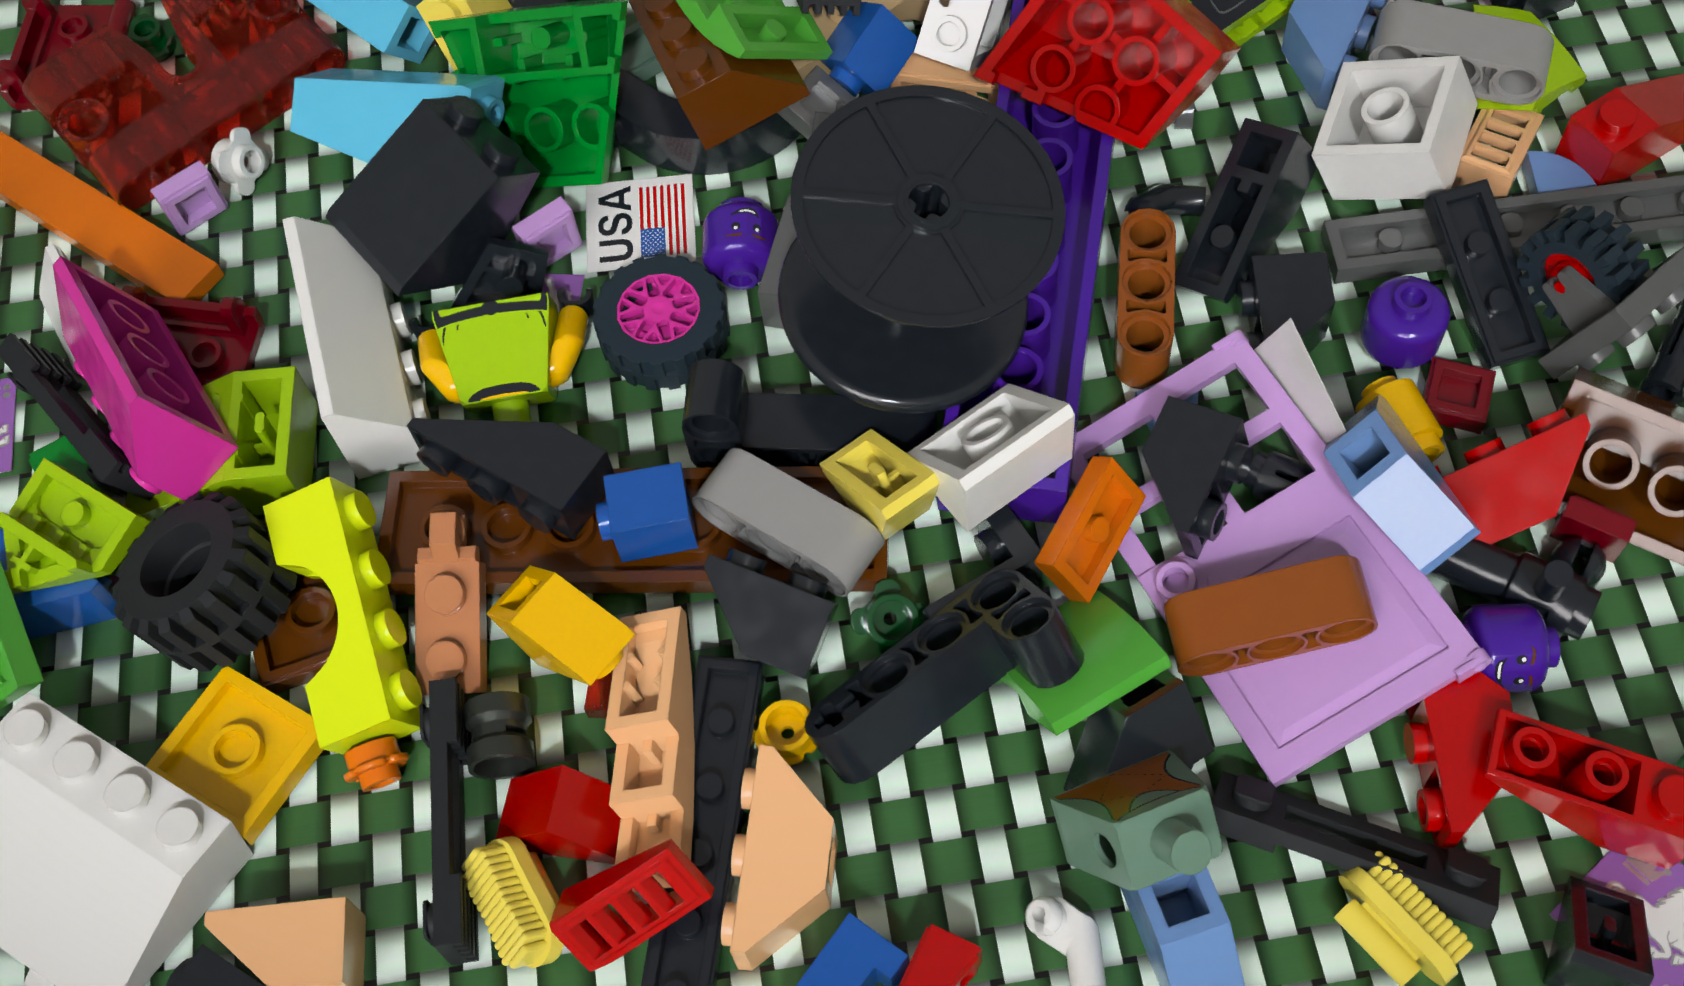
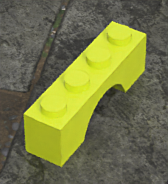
[263,476,422,754]

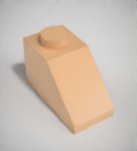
[204,896,366,986]

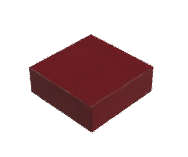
[1422,357,1496,434]
[1549,495,1638,563]

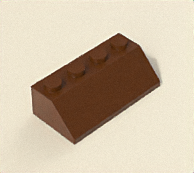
[628,0,810,151]
[1558,367,1684,566]

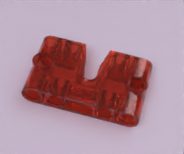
[22,0,346,210]

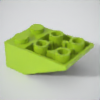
[125,366,318,522]

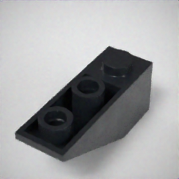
[407,418,615,540]

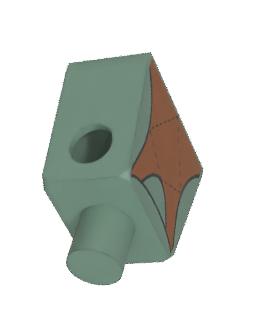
[1050,750,1223,891]

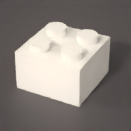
[1311,56,1478,200]

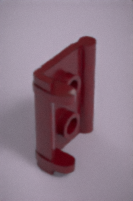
[0,0,137,110]
[122,285,265,386]

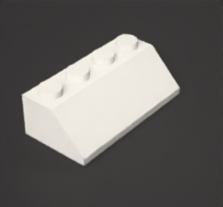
[282,216,431,480]

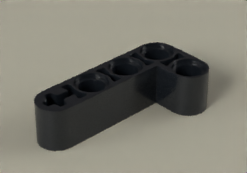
[682,358,937,468]
[804,569,1084,784]

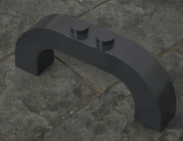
[514,0,801,175]

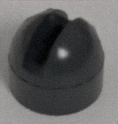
[1547,536,1606,588]

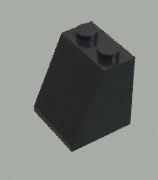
[326,95,540,296]

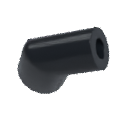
[1124,184,1206,216]

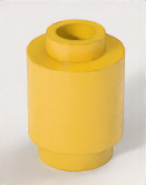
[1355,376,1445,463]

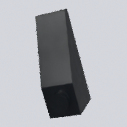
[1175,118,1317,304]

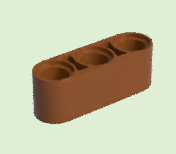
[1113,208,1176,389]
[1164,555,1378,677]

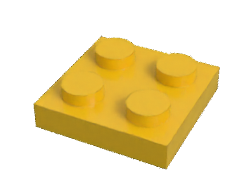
[146,666,323,845]

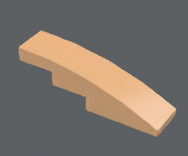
[605,606,695,893]

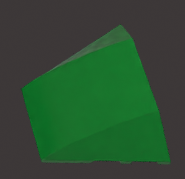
[428,0,628,188]

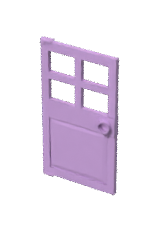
[1071,330,1492,787]

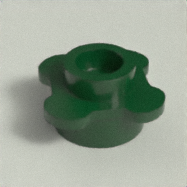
[118,14,181,64]
[850,579,926,654]

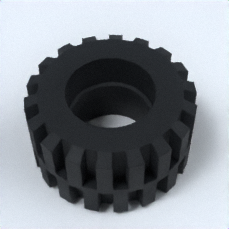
[112,492,298,672]

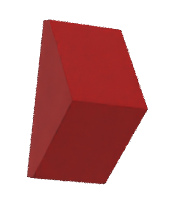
[496,765,621,865]

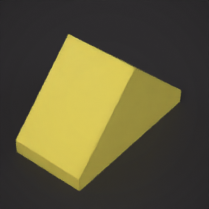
[819,429,940,541]

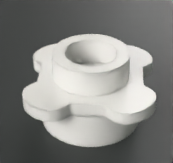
[211,127,269,195]

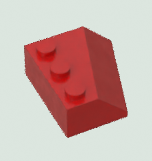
[973,0,1241,150]

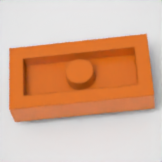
[1034,456,1146,603]

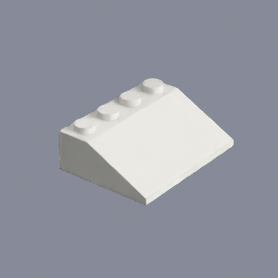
[0,692,254,986]

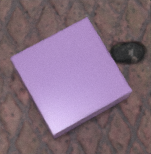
[150,160,229,236]
[512,196,582,267]

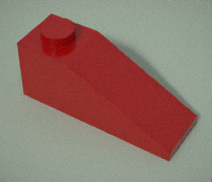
[1555,73,1684,186]

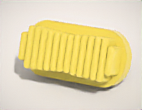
[461,836,564,969]
[1334,851,1473,986]

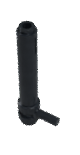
[1243,450,1602,640]

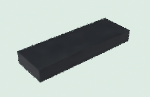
[1423,179,1550,370]

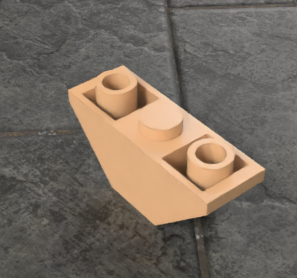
[721,745,838,971]

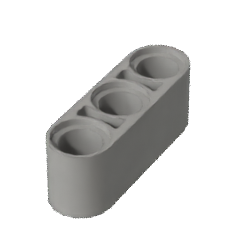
[1368,0,1554,105]
[692,448,885,597]

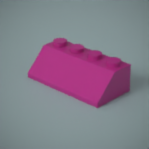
[53,256,238,501]

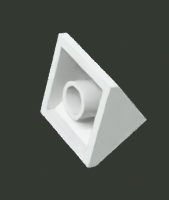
[907,383,1075,532]

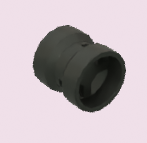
[464,691,536,780]

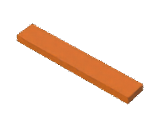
[0,131,225,301]

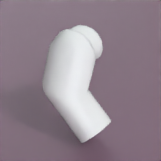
[1025,896,1107,986]

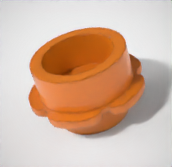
[343,736,409,792]

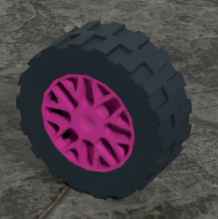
[592,254,730,391]

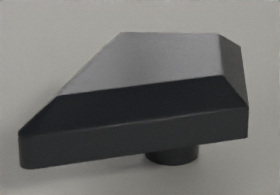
[451,237,550,308]

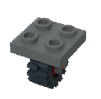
[1517,205,1684,380]

